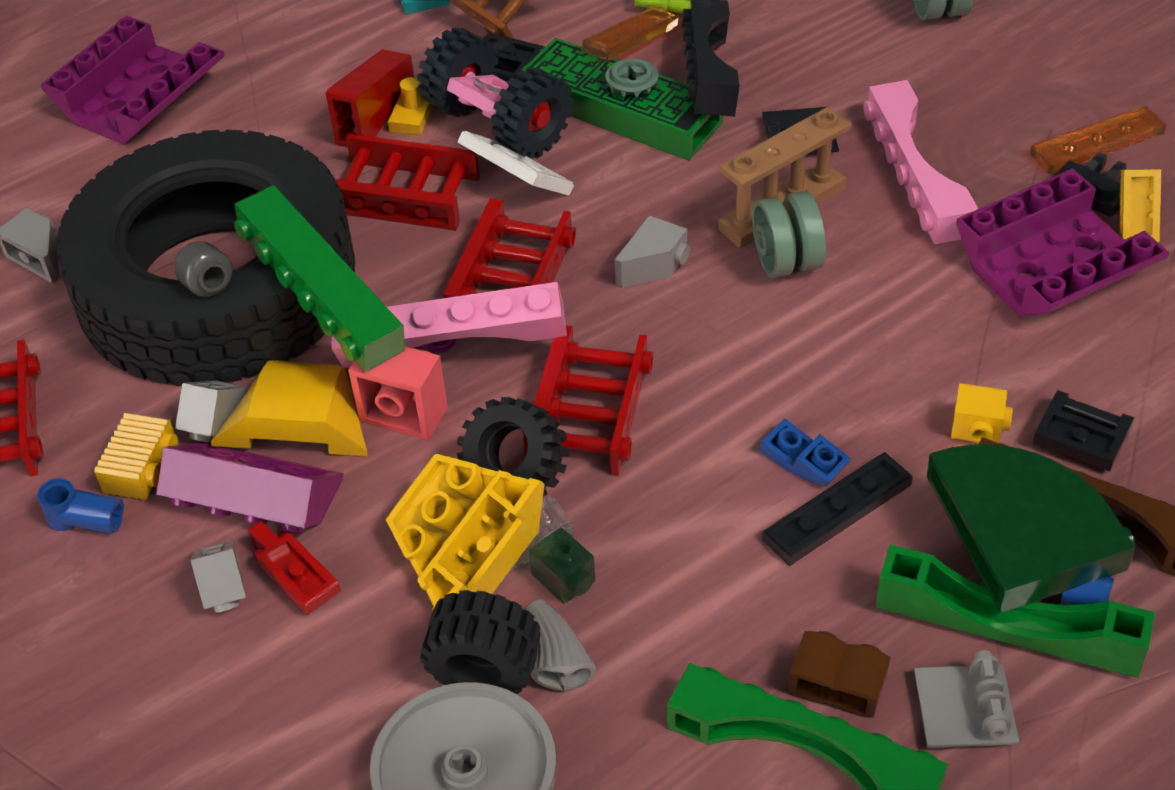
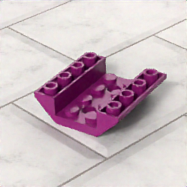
[41,15,225,144]
[956,168,1169,316]

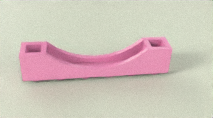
[863,80,978,244]
[331,282,567,368]

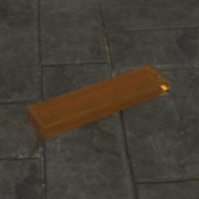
[581,7,678,61]
[1030,105,1166,174]

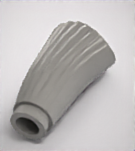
[525,600,596,692]

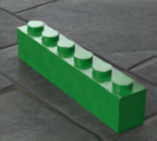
[234,185,405,372]

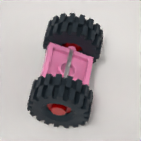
[417,27,573,159]

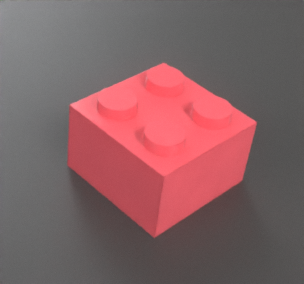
[348,346,448,441]

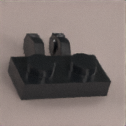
[1053,152,1127,217]

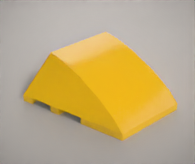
[211,360,368,457]
[385,453,545,610]

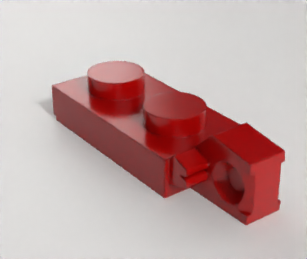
[248,521,341,615]

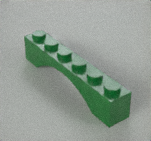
[875,544,1155,678]
[667,663,948,790]

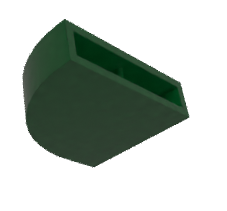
[926,444,1135,613]

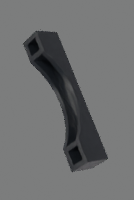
[682,0,740,117]

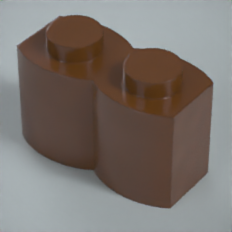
[787,631,891,718]

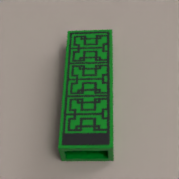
[522,37,723,161]

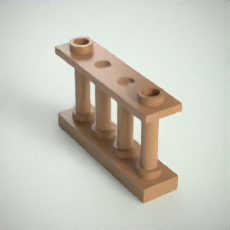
[718,107,852,249]

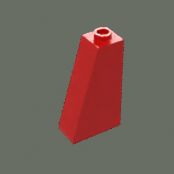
[325,49,414,148]

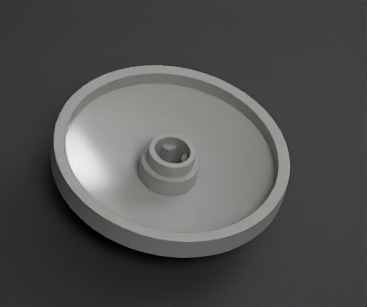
[370,682,557,790]

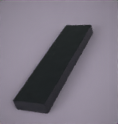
[762,452,913,566]

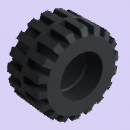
[457,397,569,497]
[420,590,541,694]

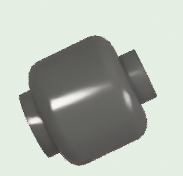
[174,241,232,297]

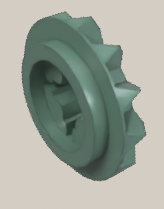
[605,59,659,98]

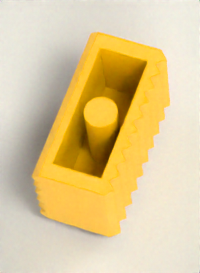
[94,413,178,501]

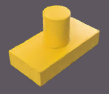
[388,77,433,136]
[1120,169,1161,242]

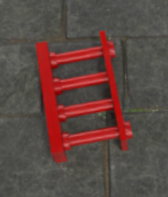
[335,133,480,231]
[443,198,576,298]
[523,325,653,476]
[0,339,44,477]

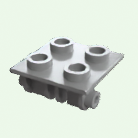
[914,650,1019,748]

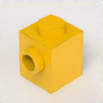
[951,383,1013,443]

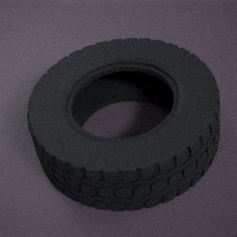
[56,129,355,386]

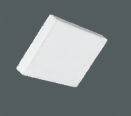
[457,131,574,196]

